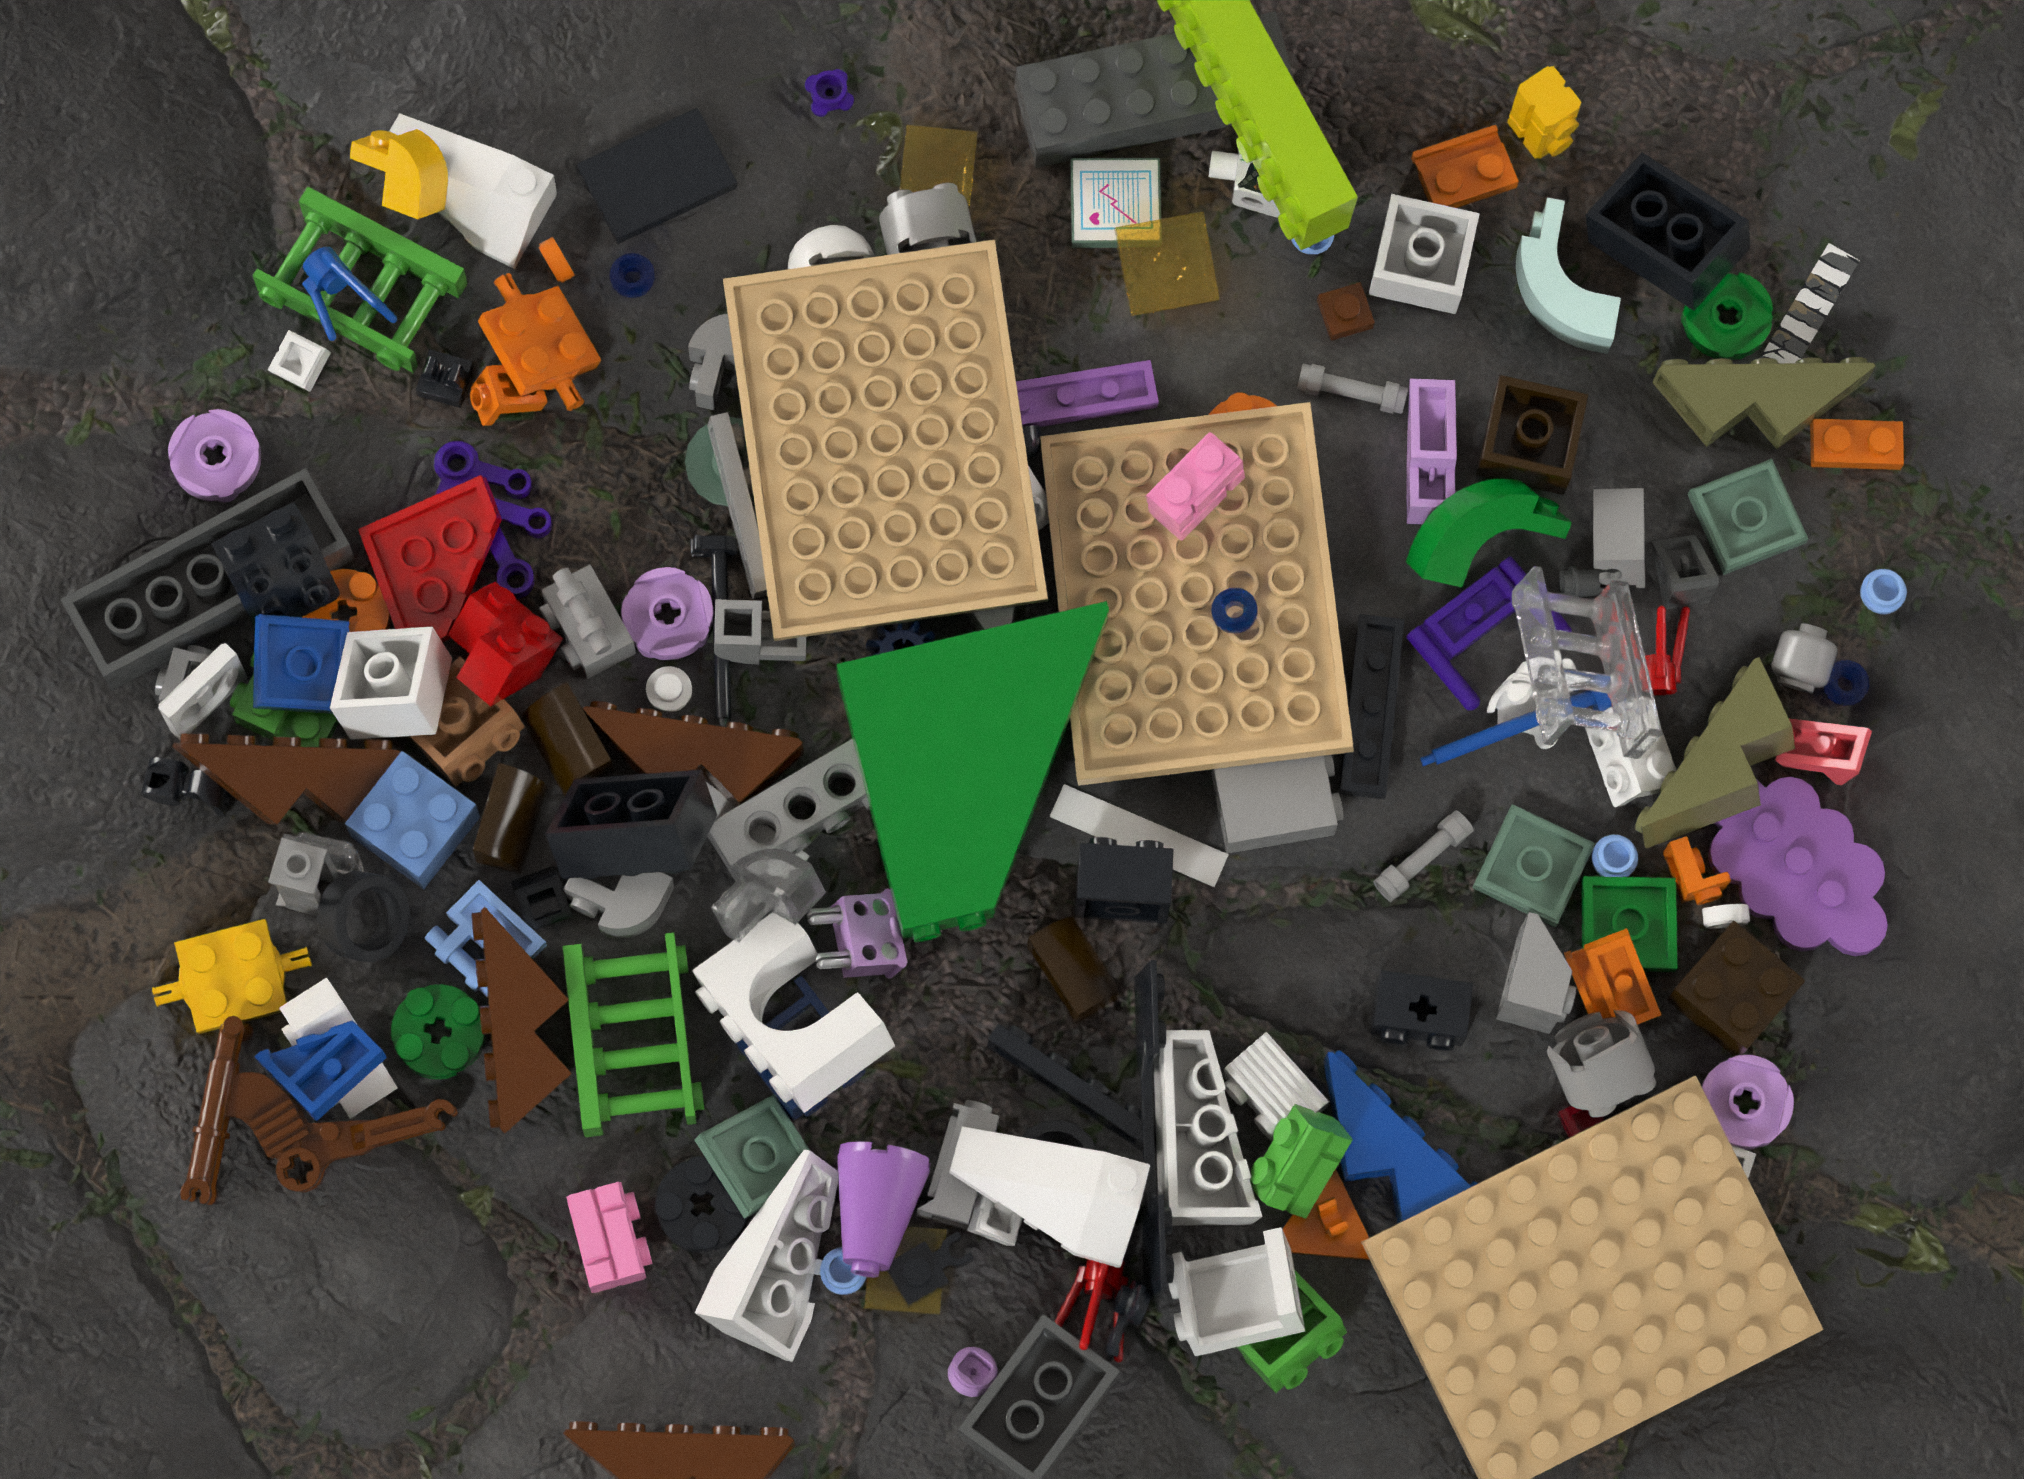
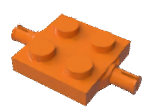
[478,273,601,411]

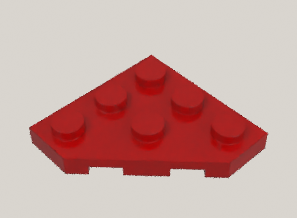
[358,475,502,642]

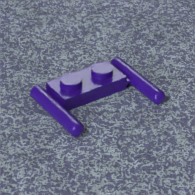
[1406,556,1572,711]

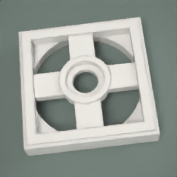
[158,643,248,740]

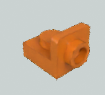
[470,365,548,426]
[1663,836,1731,905]

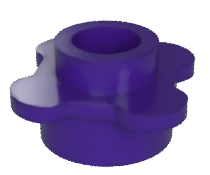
[805,69,854,117]

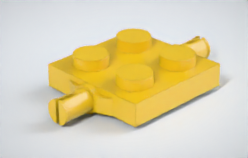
[152,919,312,1034]

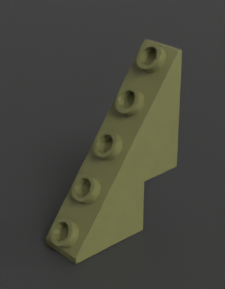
[1652,357,1876,449]
[1635,657,1795,849]

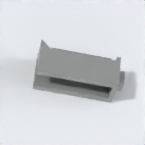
[268,838,339,916]
[917,1100,999,1231]

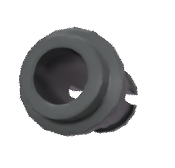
[1559,566,1619,602]

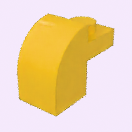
[350,129,448,219]

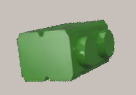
[1250,1104,1353,1219]

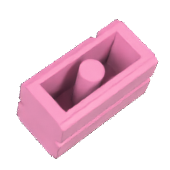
[1146,432,1245,541]
[566,1182,653,1293]

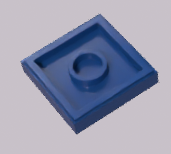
[253,614,349,714]

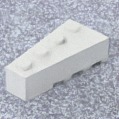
[1153,1030,1262,1226]

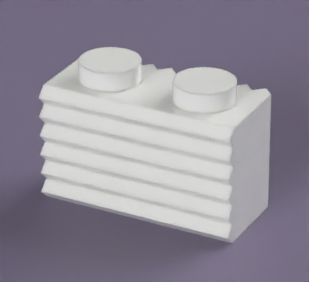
[1222,1032,1329,1140]

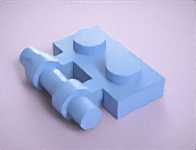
[425,880,547,998]

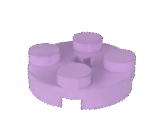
[168,409,261,503]
[621,567,713,660]
[1701,1055,1794,1150]

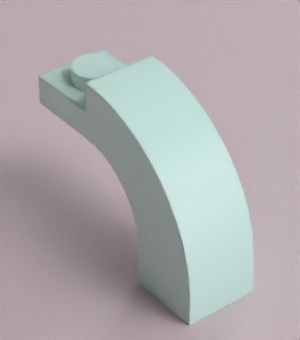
[1516,197,1621,354]

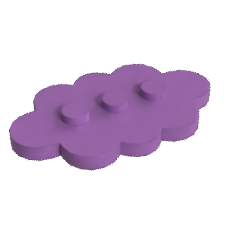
[1708,777,1888,956]

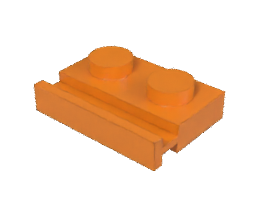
[1411,125,1519,208]
[1564,928,1661,1025]

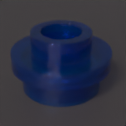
[610,253,655,298]
[1211,588,1258,634]
[1823,660,1869,706]

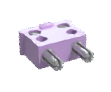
[807,888,907,979]

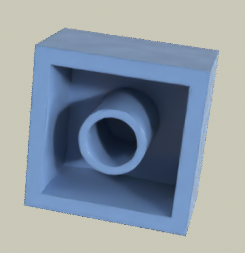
[345,751,480,890]

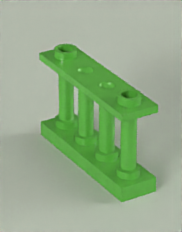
[253,186,468,373]
[562,933,704,1137]

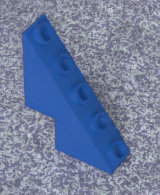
[1323,1050,1478,1224]

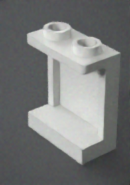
[1168,1227,1305,1356]

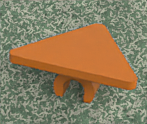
[1283,1169,1370,1260]

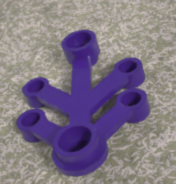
[434,441,552,599]

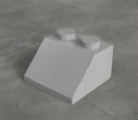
[1496,912,1577,1034]

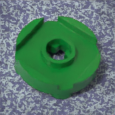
[1681,272,1773,361]
[391,984,486,1079]

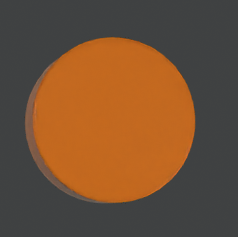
[538,236,575,283]

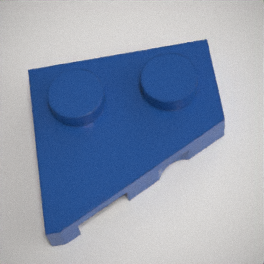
[254,1020,387,1121]

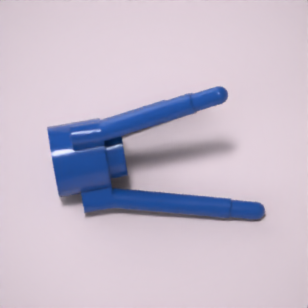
[302,247,397,341]

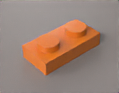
[1810,419,1904,470]

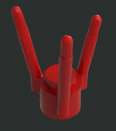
[1611,596,1690,696]
[1054,1259,1129,1363]

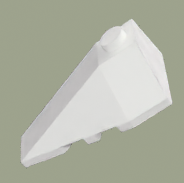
[389,113,557,269]
[949,1126,1150,1268]
[695,1150,838,1362]

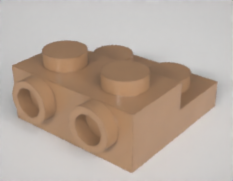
[408,657,525,787]

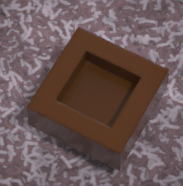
[1317,282,1375,341]

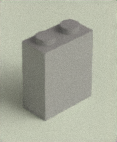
[1210,755,1343,854]

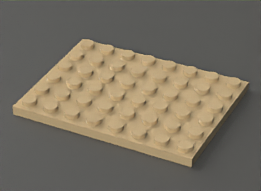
[723,240,1048,641]
[1040,402,1354,786]
[1361,1075,1824,1479]

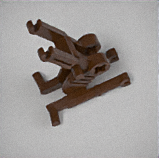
[180,1016,458,1205]

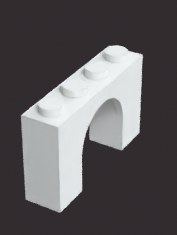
[692,905,895,1113]

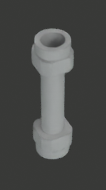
[1297,364,1408,414]
[1373,810,1474,902]

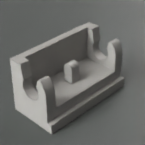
[1593,488,1645,588]

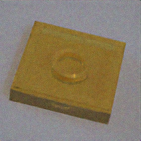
[1114,211,1220,317]

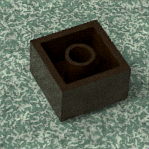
[1476,375,1589,495]
[1667,920,1806,1057]

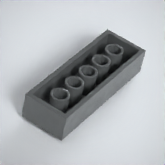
[1015,11,1295,168]
[60,468,355,691]

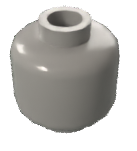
[1771,623,1838,694]

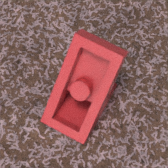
[1775,718,1872,785]

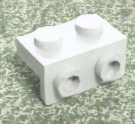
[1585,701,1677,807]

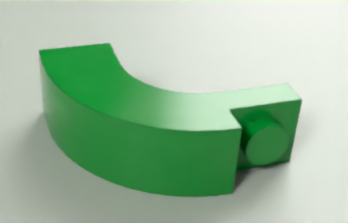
[1406,479,1572,587]

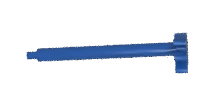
[1420,672,1612,766]

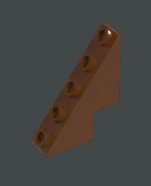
[583,701,804,808]
[172,734,401,825]
[471,907,572,1134]
[563,1421,795,1479]

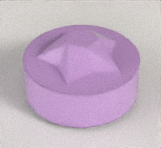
[948,1347,998,1397]

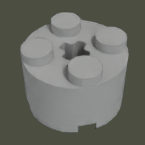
[879,183,976,255]
[1547,1010,1656,1117]

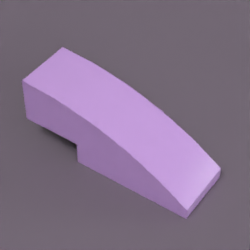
[1406,379,1457,524]

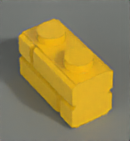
[1507,66,1582,159]

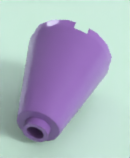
[837,1142,931,1278]

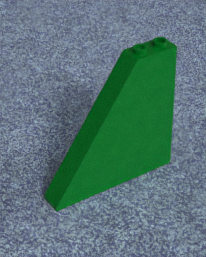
[837,601,1109,942]

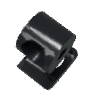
[141,757,231,817]

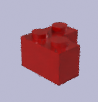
[448,582,563,707]

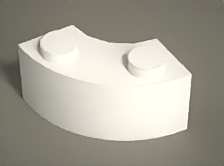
[279,978,398,1119]

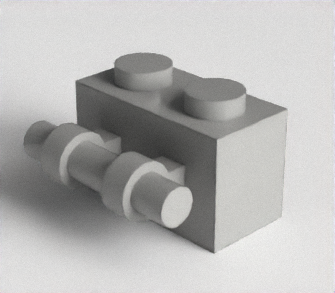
[539,565,636,679]

